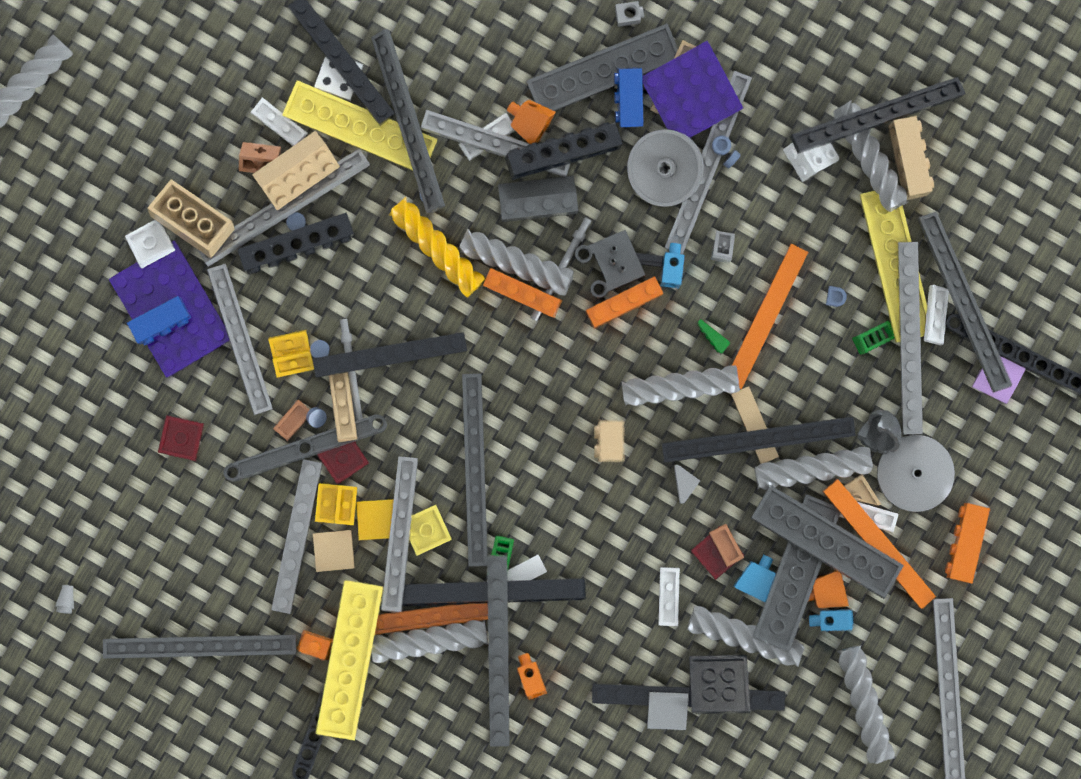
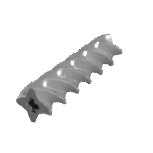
[0,34,73,128]
[833,100,908,212]
[459,229,574,296]
[622,365,740,406]
[754,447,873,490]
[687,606,805,667]
[371,620,488,663]
[837,645,895,764]

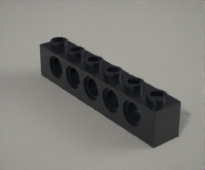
[505,122,623,180]
[237,212,355,274]

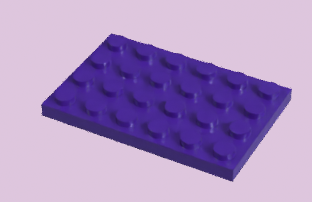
[109,240,229,378]

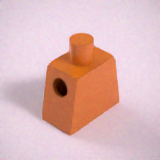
[507,100,556,144]
[808,570,849,608]
[297,630,333,660]
[517,653,547,700]

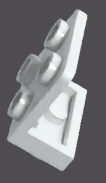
[783,143,839,182]

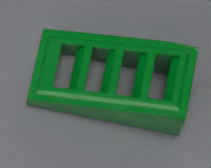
[697,319,730,355]
[852,320,895,355]
[487,536,514,575]

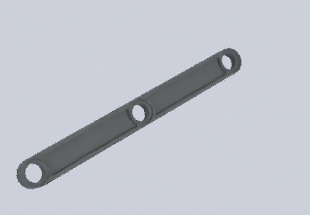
[223,414,387,482]

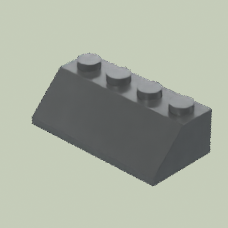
[498,176,578,222]

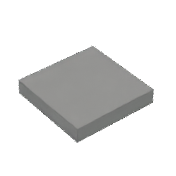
[647,692,688,730]

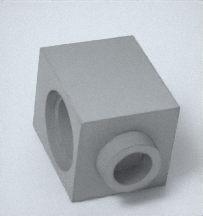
[615,1,644,27]

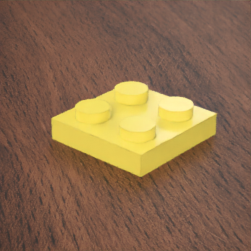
[409,505,452,555]

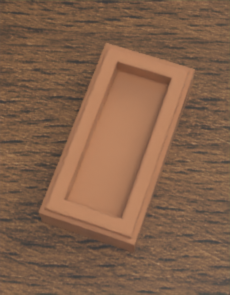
[273,400,310,441]
[709,524,744,567]

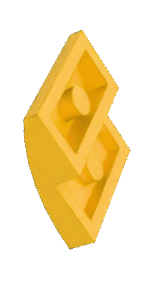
[268,330,314,378]
[315,483,357,525]
[357,499,394,540]

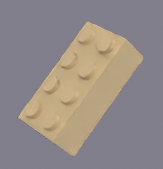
[888,116,934,200]
[252,131,340,210]
[147,179,235,258]
[594,421,624,462]

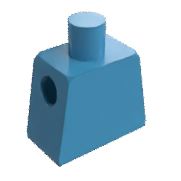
[660,243,685,289]
[733,554,776,602]
[809,609,854,631]

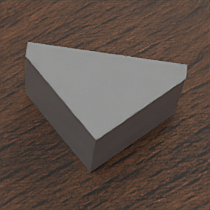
[711,231,735,263]
[674,465,700,504]

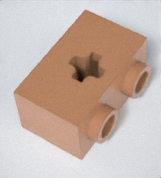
[239,142,281,173]

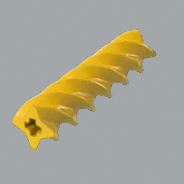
[389,197,485,297]

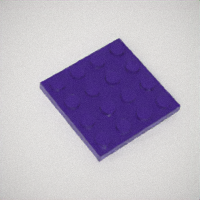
[642,41,744,138]

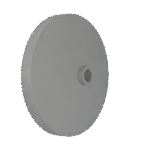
[627,129,704,207]
[877,435,955,512]

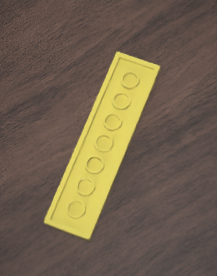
[282,80,438,171]
[859,191,927,343]
[316,580,383,740]

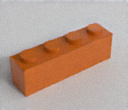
[483,268,563,318]
[586,276,664,329]
[945,503,990,584]

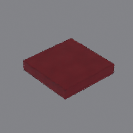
[158,415,204,461]
[317,442,369,485]
[690,526,744,580]

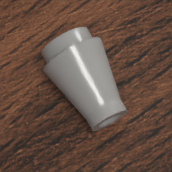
[55,585,74,614]

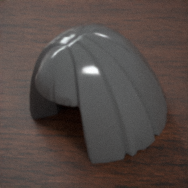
[857,410,901,454]

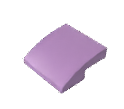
[972,356,1026,404]

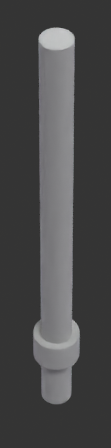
[530,217,591,321]
[340,319,363,421]

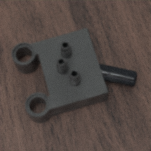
[575,230,664,299]

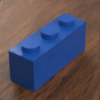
[614,67,643,127]
[127,296,192,346]

